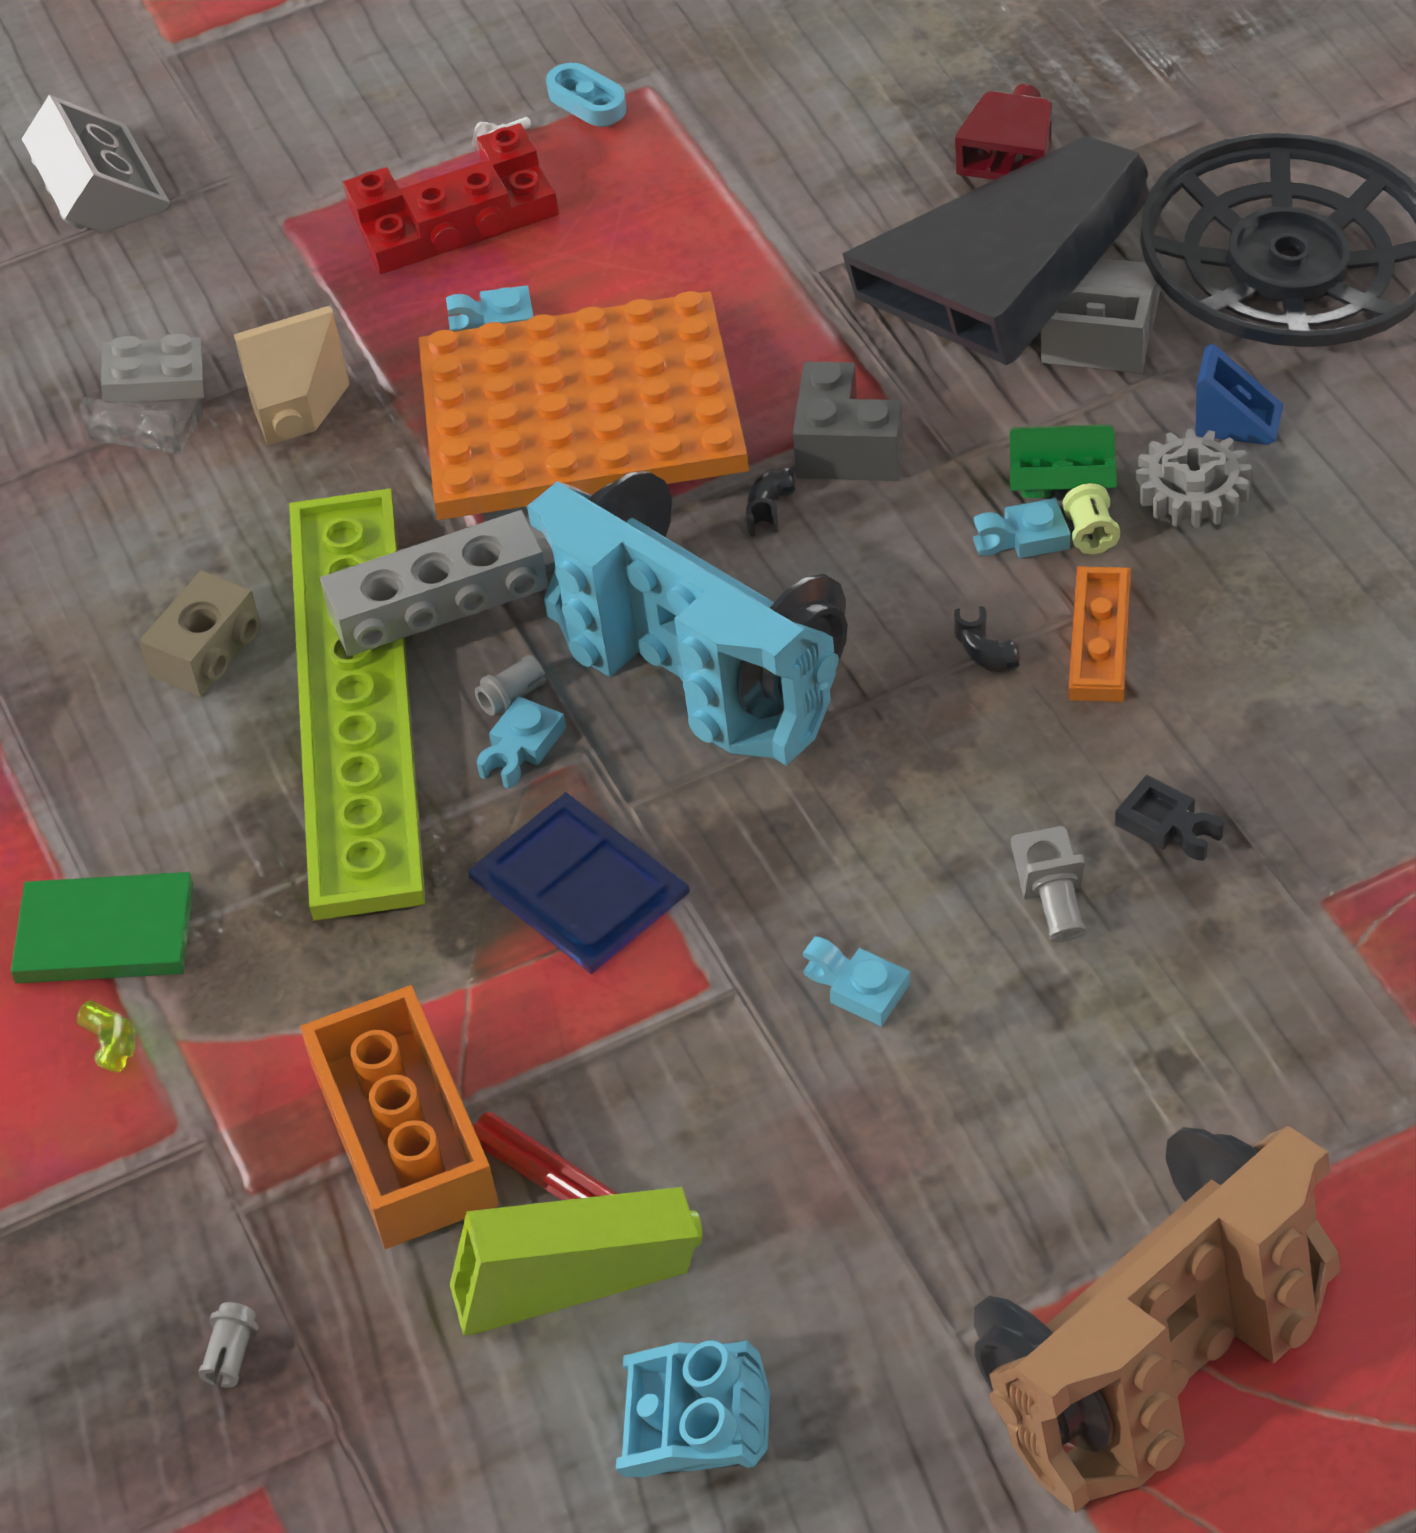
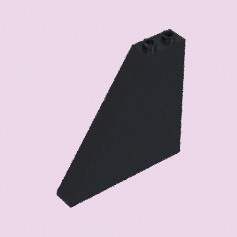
[842,136,1149,365]

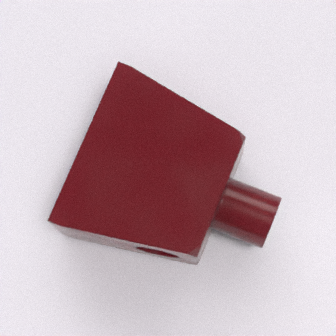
[955,84,1052,180]

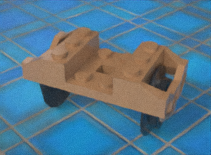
[974,1126,1340,1513]

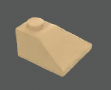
[234,305,350,446]

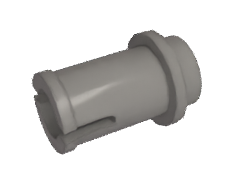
[475,655,547,716]
[198,1302,259,1388]

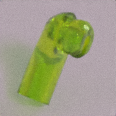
[77,1000,136,1072]

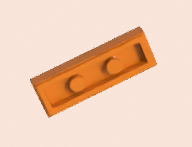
[1069,566,1131,702]

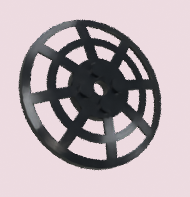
[1140,133,1416,347]

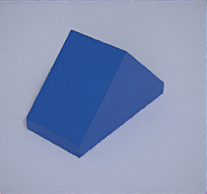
[1195,343,1284,445]

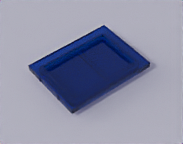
[467,792,690,974]

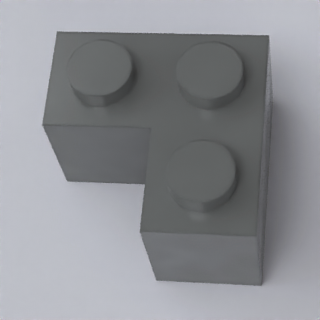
[793,362,904,481]

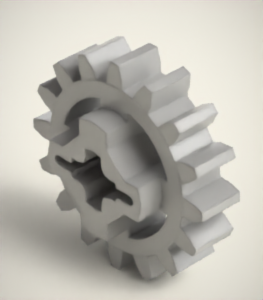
[1136,429,1252,528]

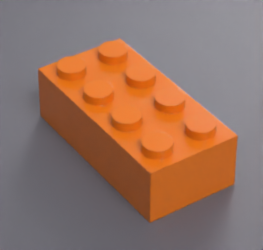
[300,985,500,1250]

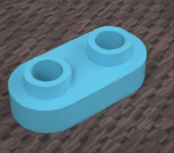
[546,63,627,127]

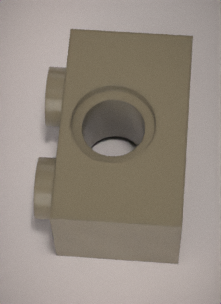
[139,570,261,697]

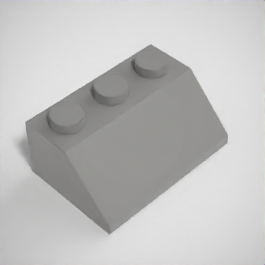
[22,95,170,233]

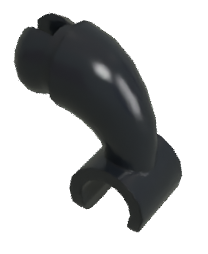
[746,467,796,537]
[954,606,1020,673]

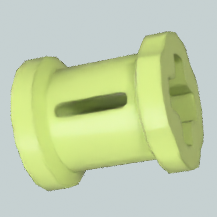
[1063,483,1120,555]

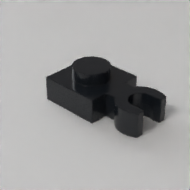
[1115,774,1224,861]

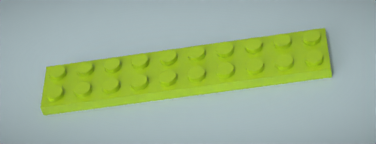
[289,488,426,921]

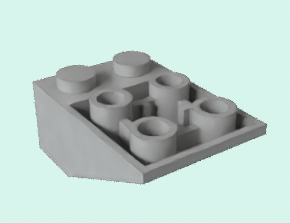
[1041,258,1166,373]

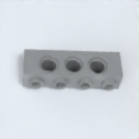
[320,510,548,657]

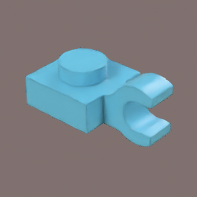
[446,285,533,331]
[973,498,1071,559]
[803,936,910,1027]

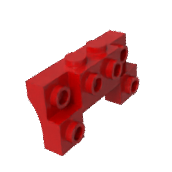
[342,123,559,275]

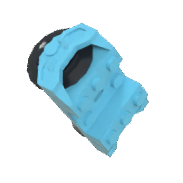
[527,470,848,766]

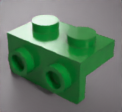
[1009,424,1117,498]

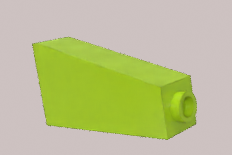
[450,1187,702,1336]

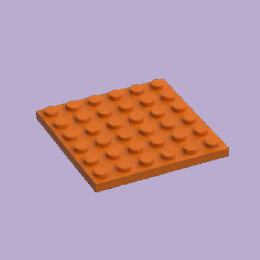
[418,291,749,520]

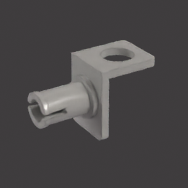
[1011,826,1086,942]

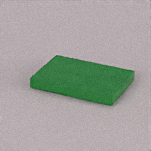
[11,872,194,984]

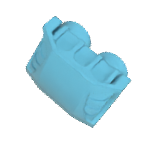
[616,1340,770,1477]

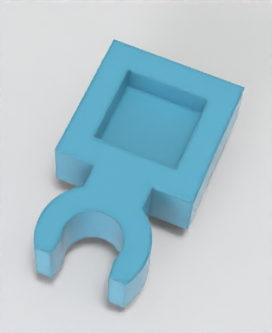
[477,696,566,789]

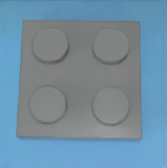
[101,334,204,403]

